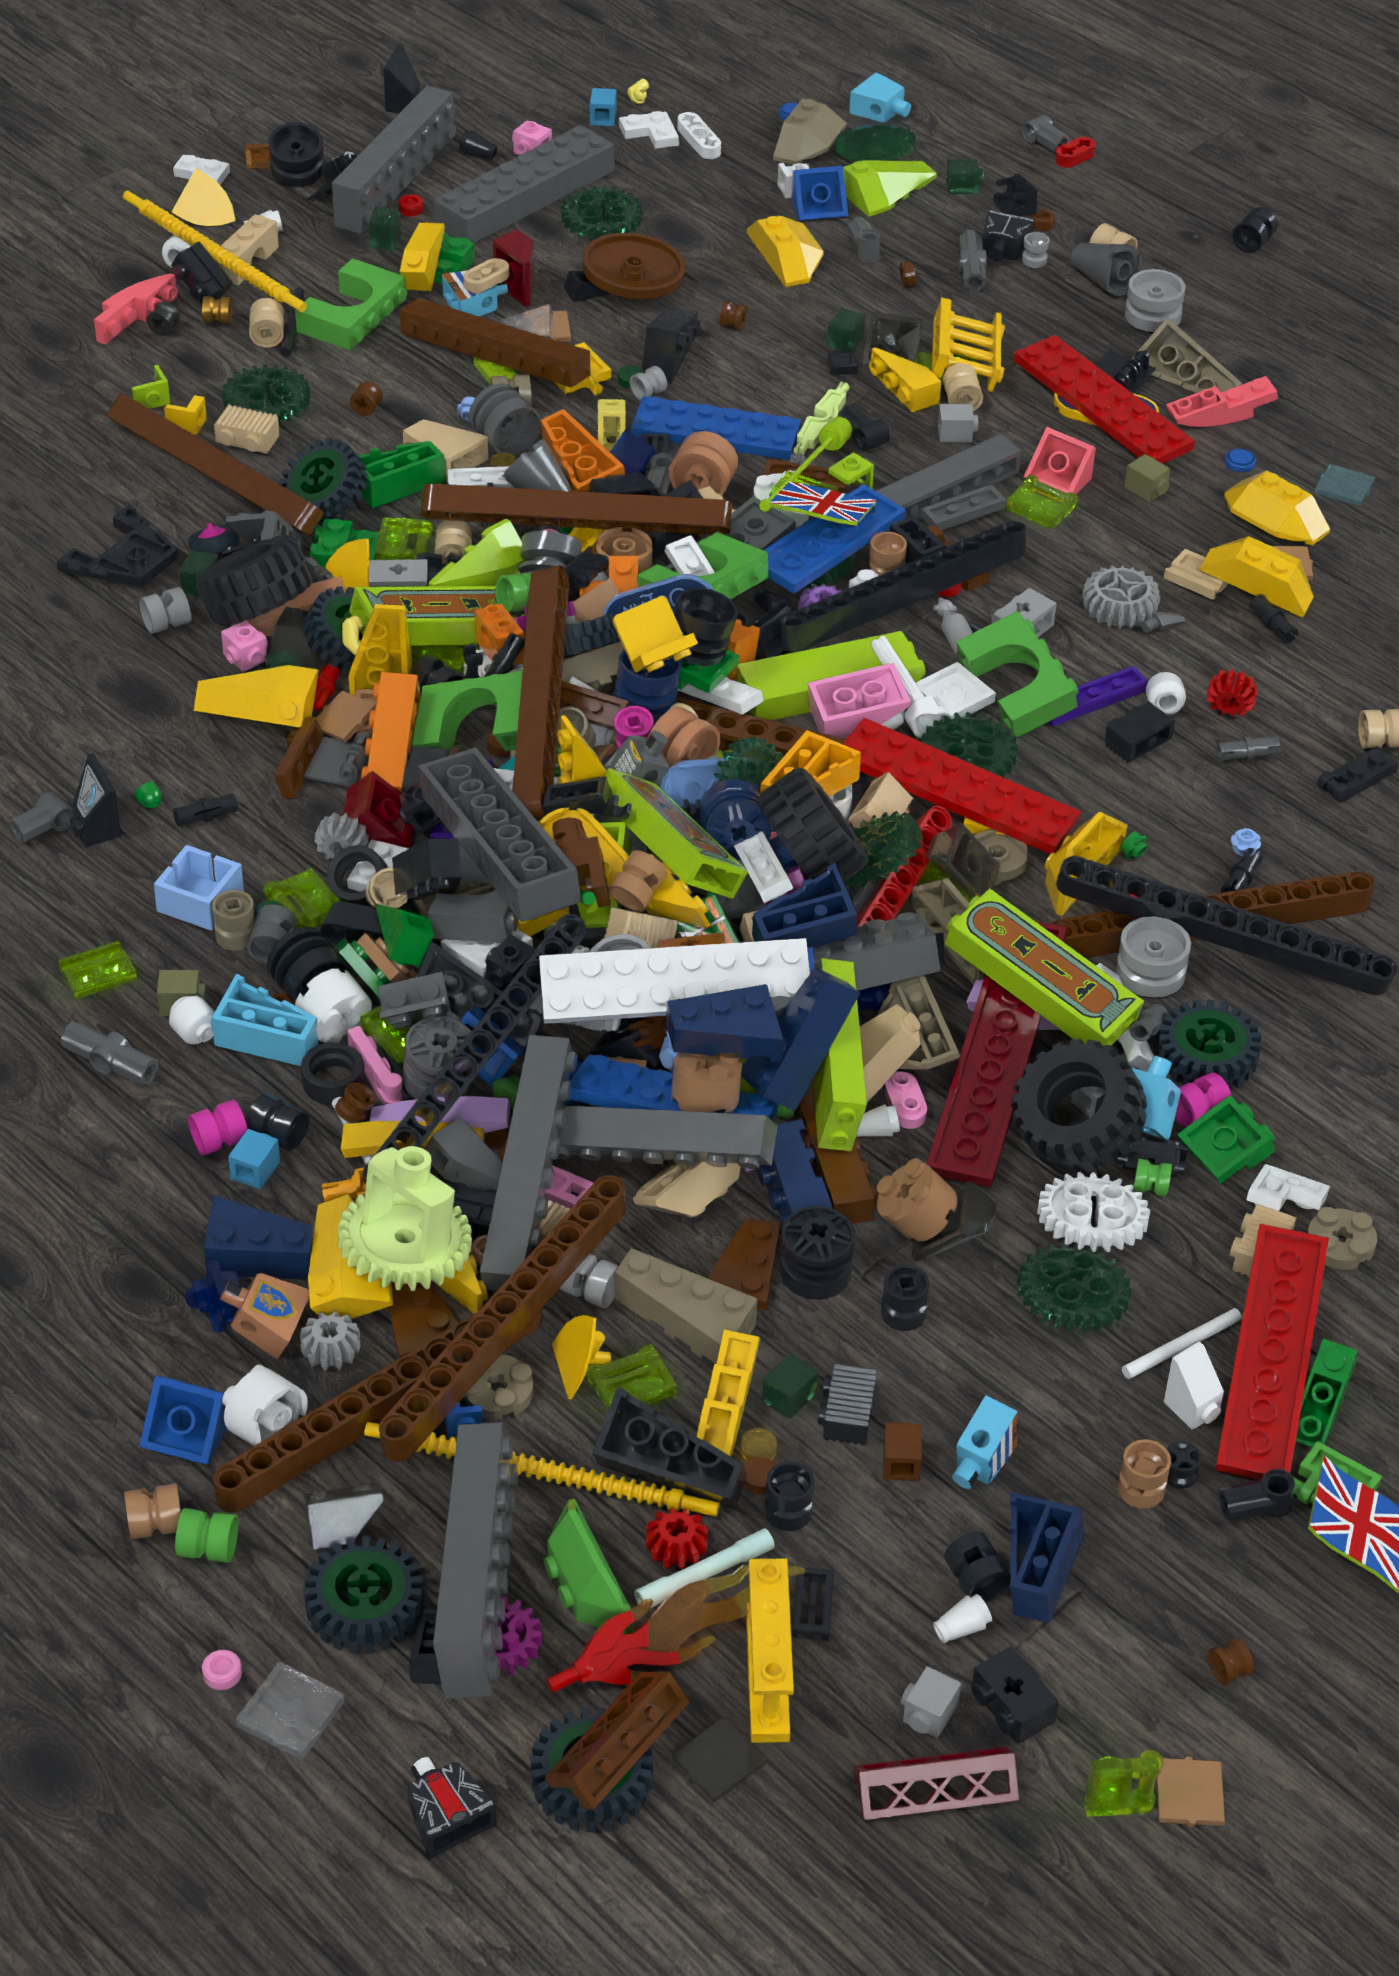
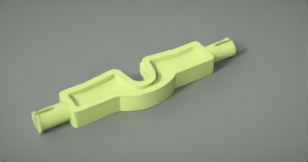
[793,381,849,457]

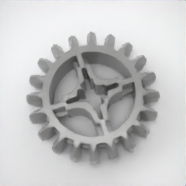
[1082,565,1160,629]

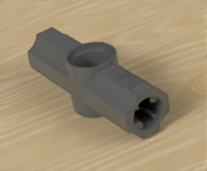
[958,230,986,293]
[61,1021,159,1086]

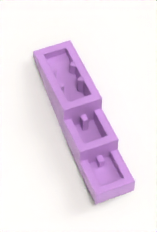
[370,1096,510,1133]

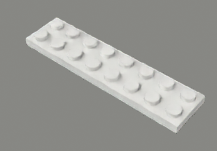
[539,938,810,1024]

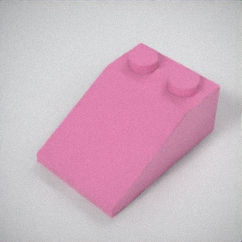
[808,663,911,739]

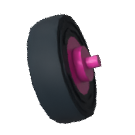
[188,523,239,557]

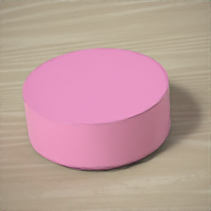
[202,1650,242,1690]

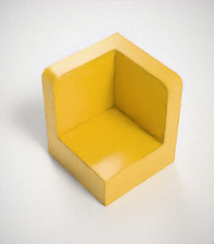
[164,395,207,435]

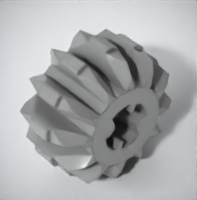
[314,812,369,859]
[300,1310,360,1371]

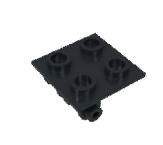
[306,151,357,200]
[1096,350,1156,394]

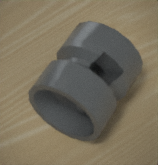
[247,904,297,965]

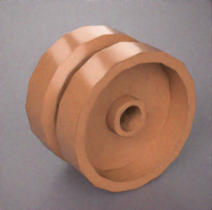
[669,431,738,496]
[648,707,720,768]

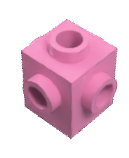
[512,121,552,155]
[221,620,268,672]

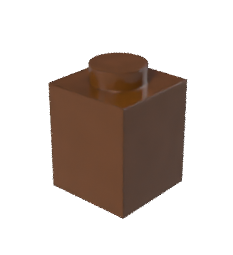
[883,1422,922,1481]

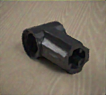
[839,404,890,451]
[1219,1469,1295,1521]

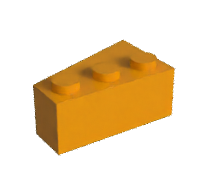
[760,730,861,797]

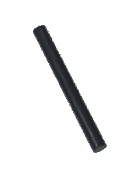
[280,287,304,357]

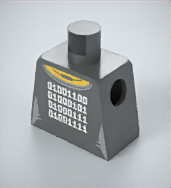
[604,731,669,787]

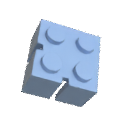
[154,845,244,931]

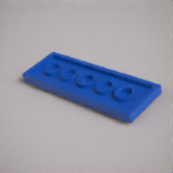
[631,396,801,460]
[764,484,906,594]
[570,1054,778,1120]

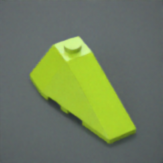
[843,160,937,217]
[428,519,525,586]

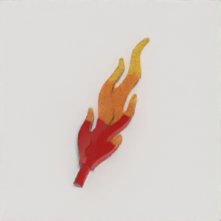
[546,1565,805,1693]

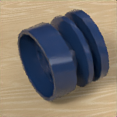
[613,649,682,721]
[699,779,771,860]

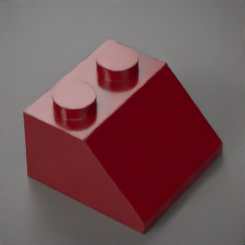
[493,229,534,307]
[342,771,414,848]

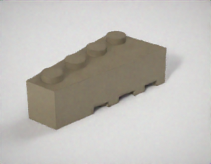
[511,641,624,694]
[615,1248,757,1364]

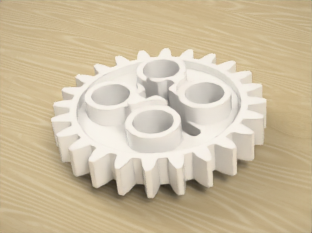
[1037,1172,1150,1252]

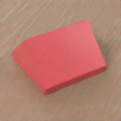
[1024,427,1096,498]

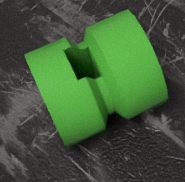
[495,573,531,613]
[175,1508,238,1563]

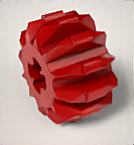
[1207,668,1258,718]
[645,1506,708,1570]

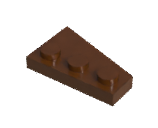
[707,1218,780,1310]
[388,1282,458,1359]

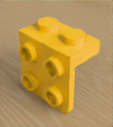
[613,596,698,673]

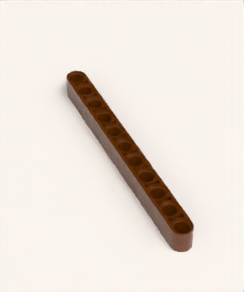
[106,392,324,537]
[421,484,732,535]
[512,565,569,821]
[1050,871,1375,958]
[379,1175,626,1462]
[213,1309,542,1513]

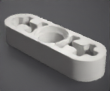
[677,112,721,159]

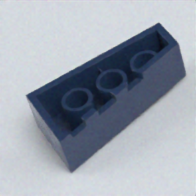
[741,967,860,1111]

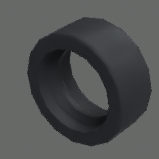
[327,845,388,907]
[300,1042,365,1105]

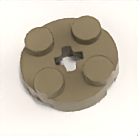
[965,830,1028,885]
[1307,1207,1377,1270]
[464,1354,533,1420]

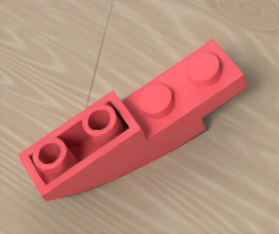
[94,273,177,345]
[1166,376,1278,427]

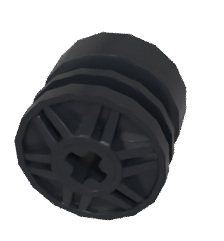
[673,587,738,666]
[266,926,353,1005]
[780,1206,855,1300]

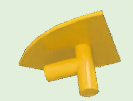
[171,168,236,226]
[325,539,369,590]
[552,1315,611,1400]

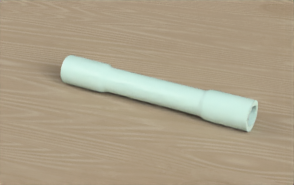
[634,1528,775,1611]

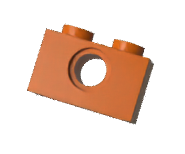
[474,604,525,665]

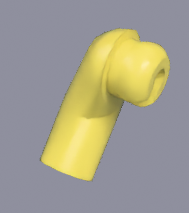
[627,79,649,104]
[342,616,363,656]

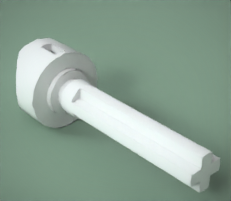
[871,636,949,739]

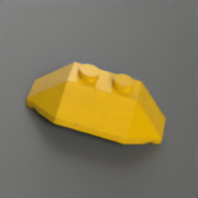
[747,216,823,287]
[1224,471,1330,545]
[1199,536,1314,618]
[1045,812,1127,917]

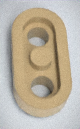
[463,258,509,294]

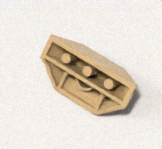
[633,1161,741,1217]

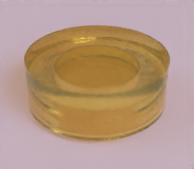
[490,453,517,467]
[740,1428,777,1461]

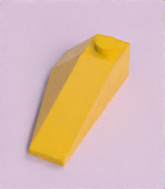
[349,604,412,696]
[194,665,319,727]
[308,1194,393,1319]

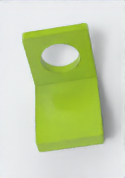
[132,365,170,409]
[828,452,874,489]

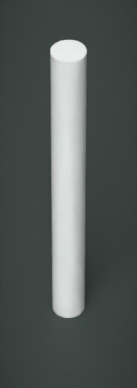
[1122,1308,1242,1379]

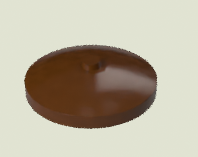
[582,233,686,299]

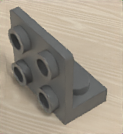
[225,510,302,548]
[377,972,451,1030]

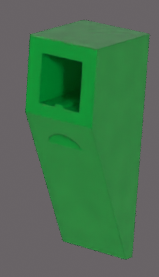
[376,904,434,967]
[1296,1339,1358,1448]

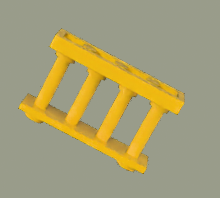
[931,297,1005,392]
[746,1559,794,1743]

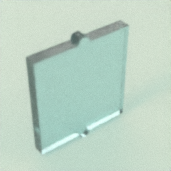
[1315,464,1375,506]

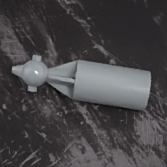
[933,598,973,662]

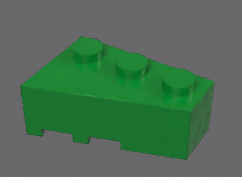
[358,441,445,508]

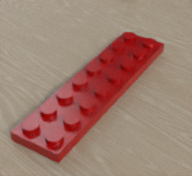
[1013,335,1195,464]
[842,718,1081,854]
[1215,1224,1329,1480]

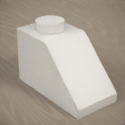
[1164,1341,1224,1430]

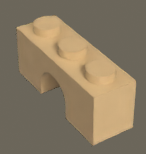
[216,214,279,286]

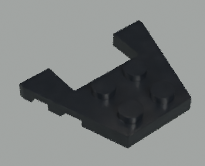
[57,505,179,587]

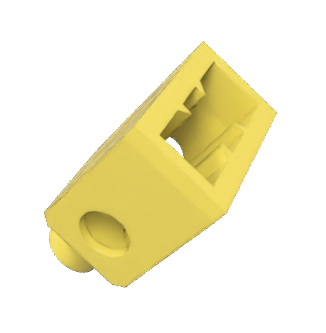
[598,399,625,460]

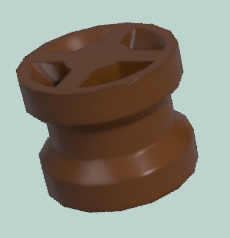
[719,301,748,331]
[350,381,383,416]
[335,1082,377,1123]
[1207,1638,1254,1685]

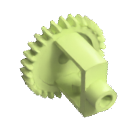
[338,1146,472,1291]

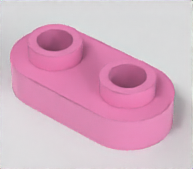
[884,1071,927,1129]

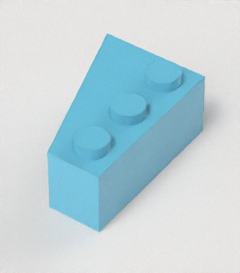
[212,973,319,1066]

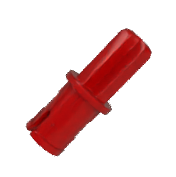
[313,664,341,711]

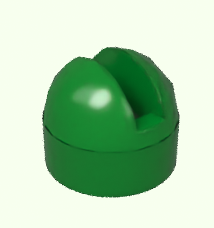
[135,781,162,809]

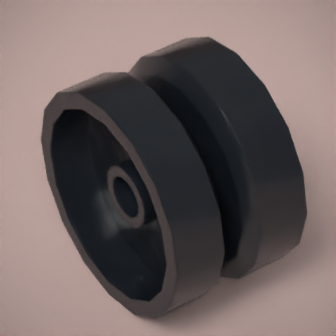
[268,122,324,187]

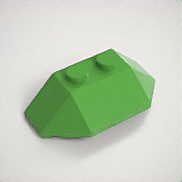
[544,1498,634,1635]

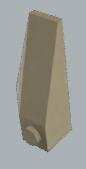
[1132,317,1243,393]

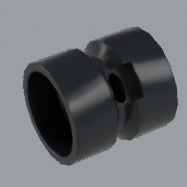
[1232,207,1278,253]
[411,654,465,692]
[246,1092,310,1151]
[881,1265,929,1331]
[765,1461,815,1531]
[944,1531,1010,1603]

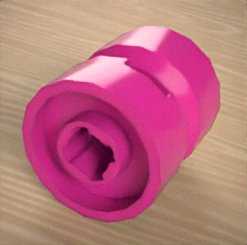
[614,706,654,751]
[1175,1073,1232,1128]
[188,1099,247,1156]

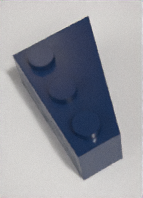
[752,863,857,948]
[666,984,783,1062]
[757,1119,833,1229]
[204,1195,314,1280]
[1010,1492,1084,1623]

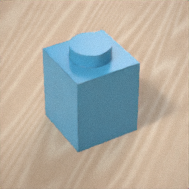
[590,88,617,126]
[228,1129,280,1190]

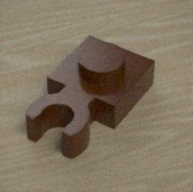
[629,1016,667,1049]

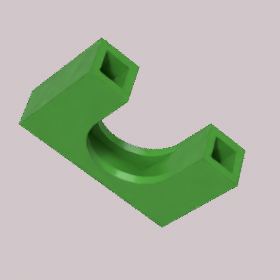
[295,258,407,350]
[637,532,769,599]
[956,611,1079,738]
[411,670,523,755]

